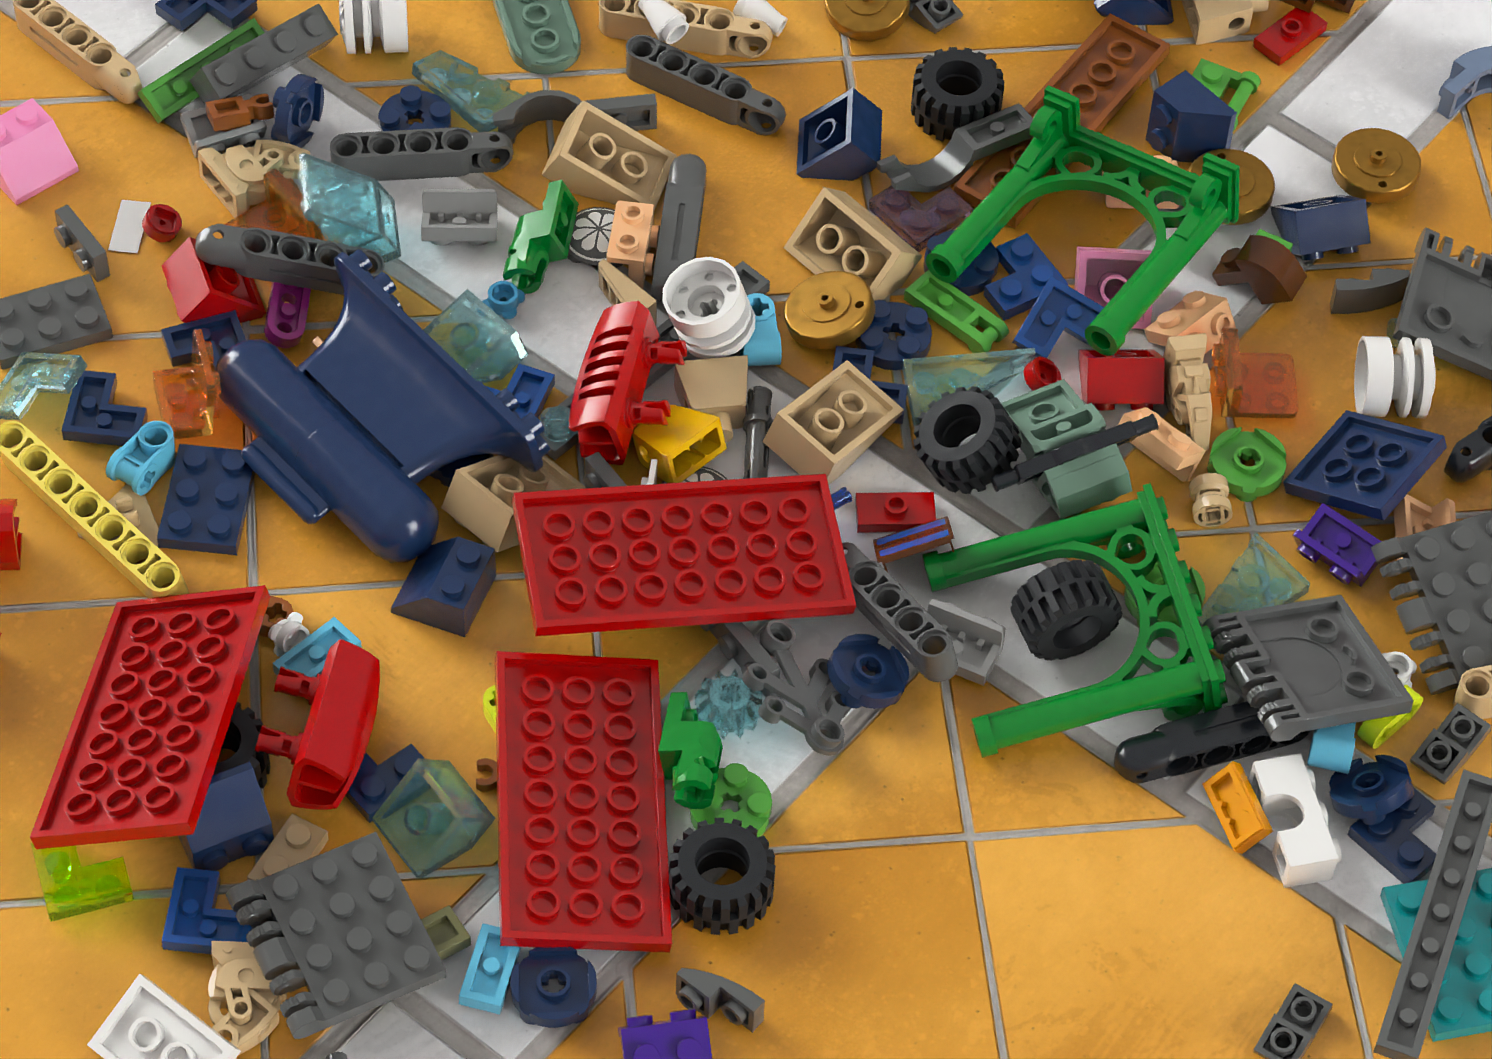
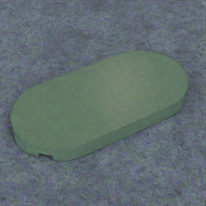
[492,0,581,75]

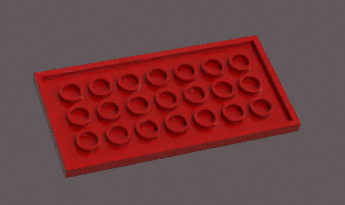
[512,474,856,636]
[30,585,271,849]
[495,651,672,953]

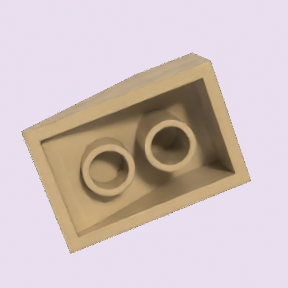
[542,100,677,210]
[763,360,904,485]
[441,455,586,553]

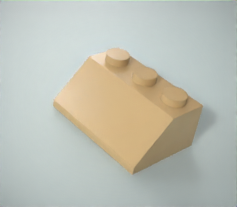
[783,187,922,301]

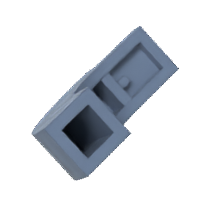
[1437,46,1492,119]

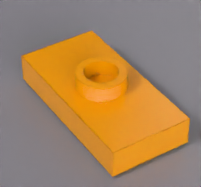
[1202,761,1273,854]

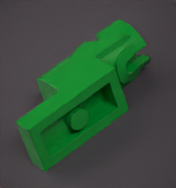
[503,179,579,294]
[658,692,723,809]

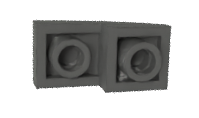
[908,0,963,33]
[1330,268,1410,314]
[1410,703,1492,784]
[676,968,765,1033]
[1253,983,1333,1059]

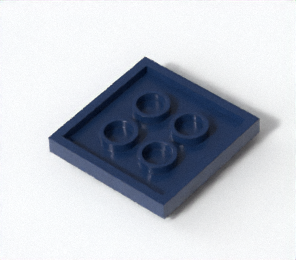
[1283,410,1447,521]

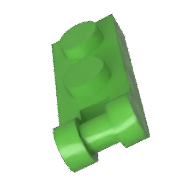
[904,270,1009,357]

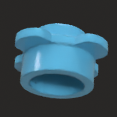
[481,281,525,319]

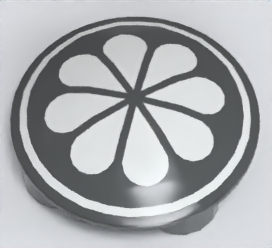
[568,207,623,268]

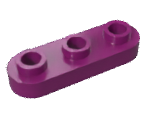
[264,282,311,348]

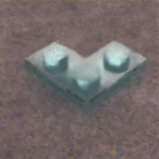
[0,352,88,420]

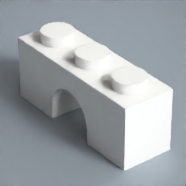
[1249,753,1341,888]

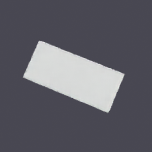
[108,200,151,254]

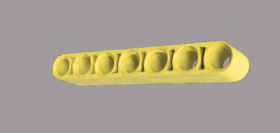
[0,421,189,598]

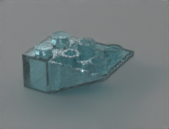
[298,153,401,263]

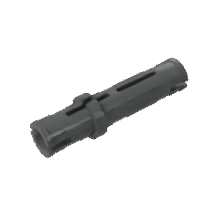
[743,386,773,479]

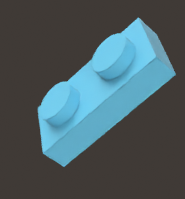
[272,617,362,677]
[459,923,522,1015]

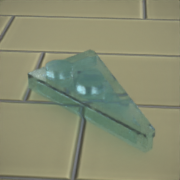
[902,348,1036,427]

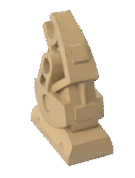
[198,140,311,222]
[1163,333,1213,450]
[208,941,287,1055]

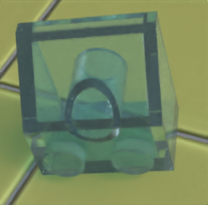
[423,289,529,383]
[371,759,496,878]

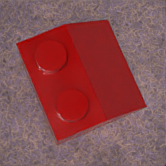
[161,237,266,323]
[1078,349,1165,411]

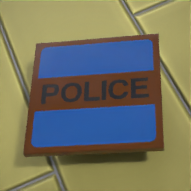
[873,516,955,572]

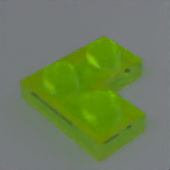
[31,843,134,922]

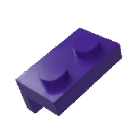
[1293,503,1382,587]
[618,1009,712,1059]

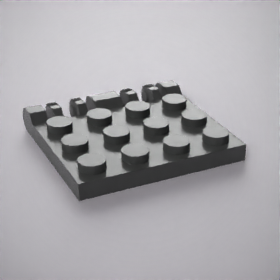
[1392,227,1492,381]
[1371,511,1492,695]
[1202,595,1414,742]
[226,832,446,1039]

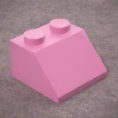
[0,98,79,206]
[1074,246,1152,329]

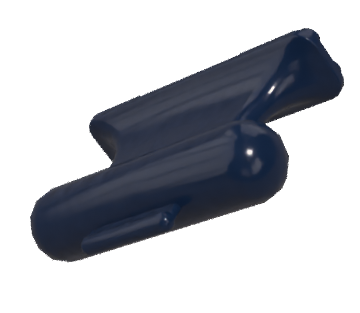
[214,249,550,563]

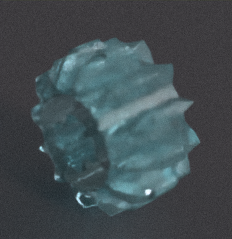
[695,669,763,740]

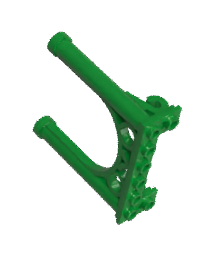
[926,85,1240,356]
[922,483,1228,758]

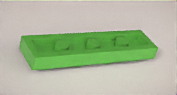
[137,18,265,124]

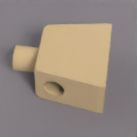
[1181,0,1269,45]
[674,355,748,443]

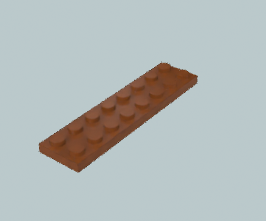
[953,13,1170,229]

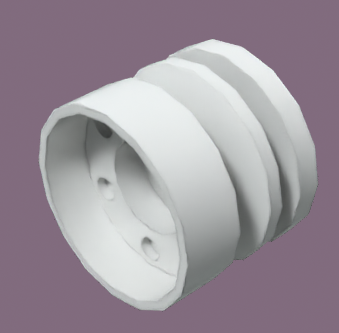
[339,0,409,54]
[662,257,756,359]
[1354,336,1436,418]

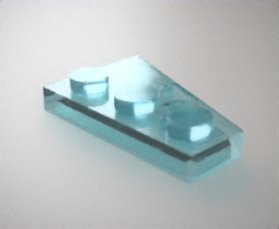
[412,50,529,132]
[1198,532,1310,627]

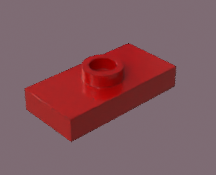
[1253,7,1328,66]
[855,492,936,533]

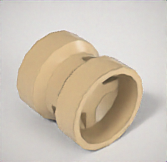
[1189,473,1233,527]

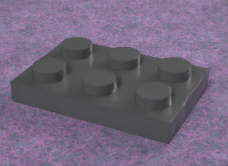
[0,274,113,370]

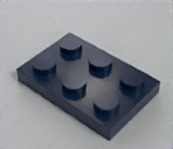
[157,444,255,555]

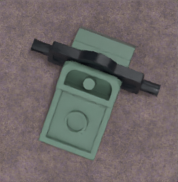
[990,379,1159,519]

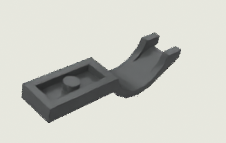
[492,90,657,144]
[877,103,1033,193]

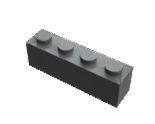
[189,3,338,106]

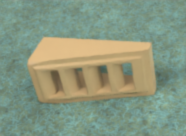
[598,259,657,325]

